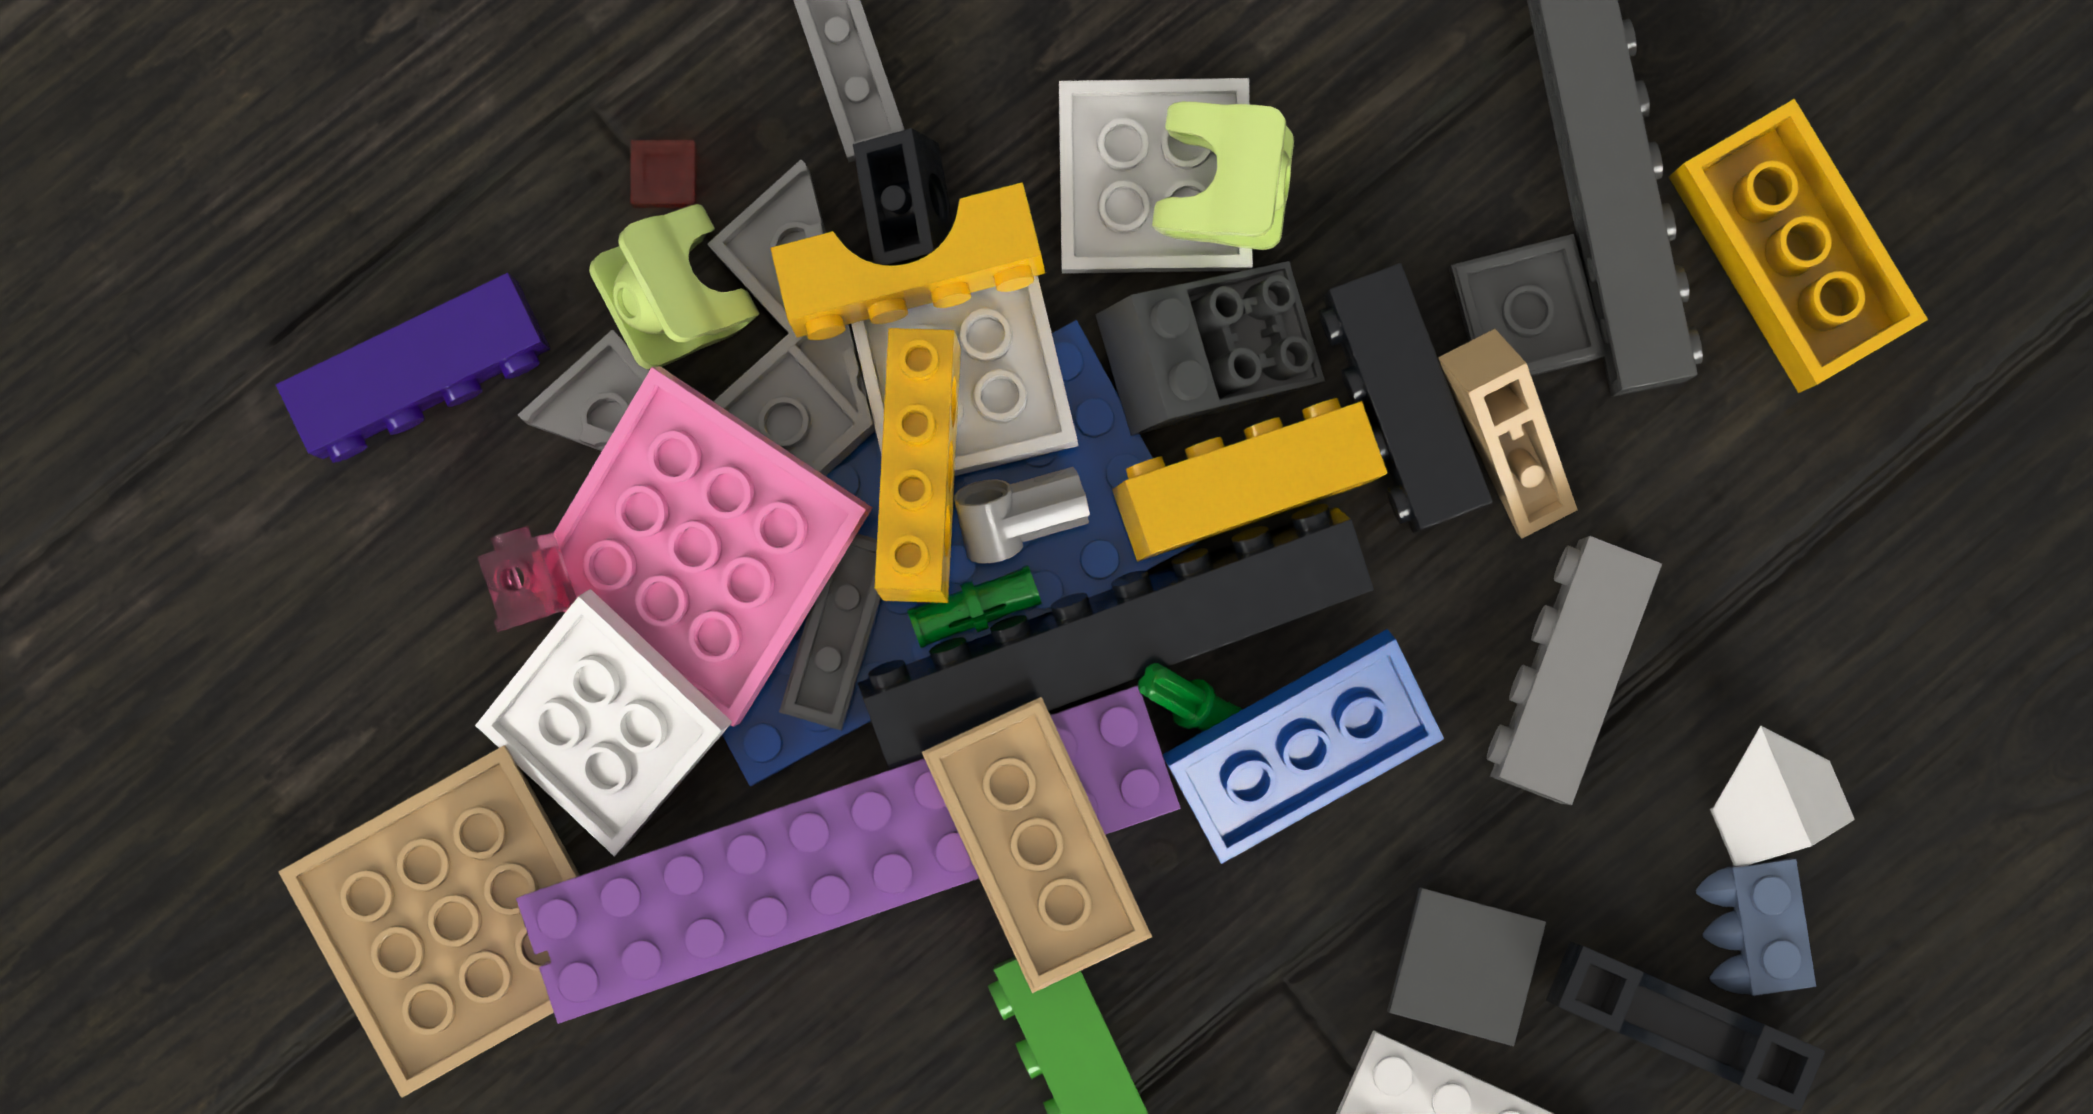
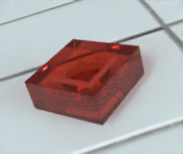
[630,140,697,208]

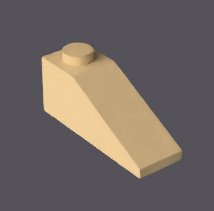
[1438,329,1578,539]

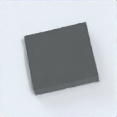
[1449,234,1606,376]
[1387,887,1546,1046]

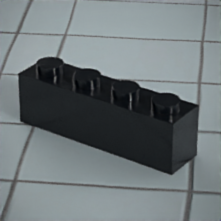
[1319,263,1493,534]

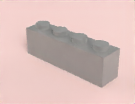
[1487,536,1662,805]

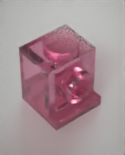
[478,526,577,632]

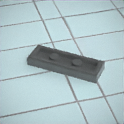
[779,533,882,731]

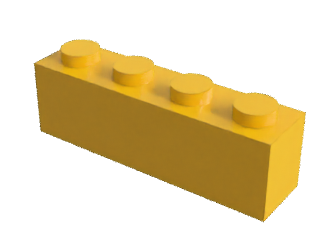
[1112,398,1388,562]

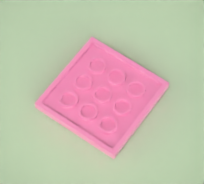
[524,366,873,726]

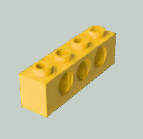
[874,328,961,603]

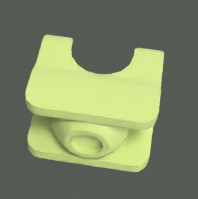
[1152,101,1294,250]
[589,204,760,369]

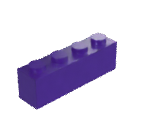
[275,273,551,463]

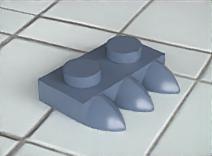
[1696,858,1816,996]

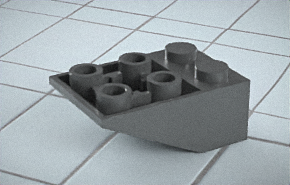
[1095,261,1325,436]

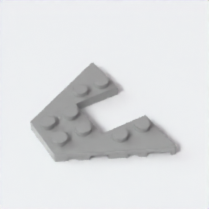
[518,160,876,476]

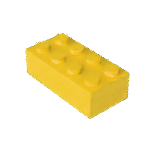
[1669,99,1928,393]

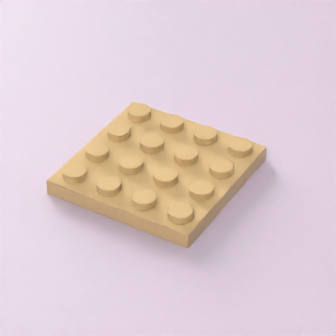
[278,745,580,1098]

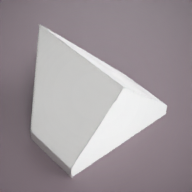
[1710,726,1855,867]

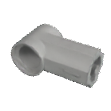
[954,467,1090,563]

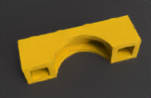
[770,182,1045,340]

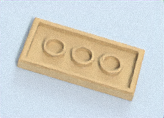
[922,697,1152,993]

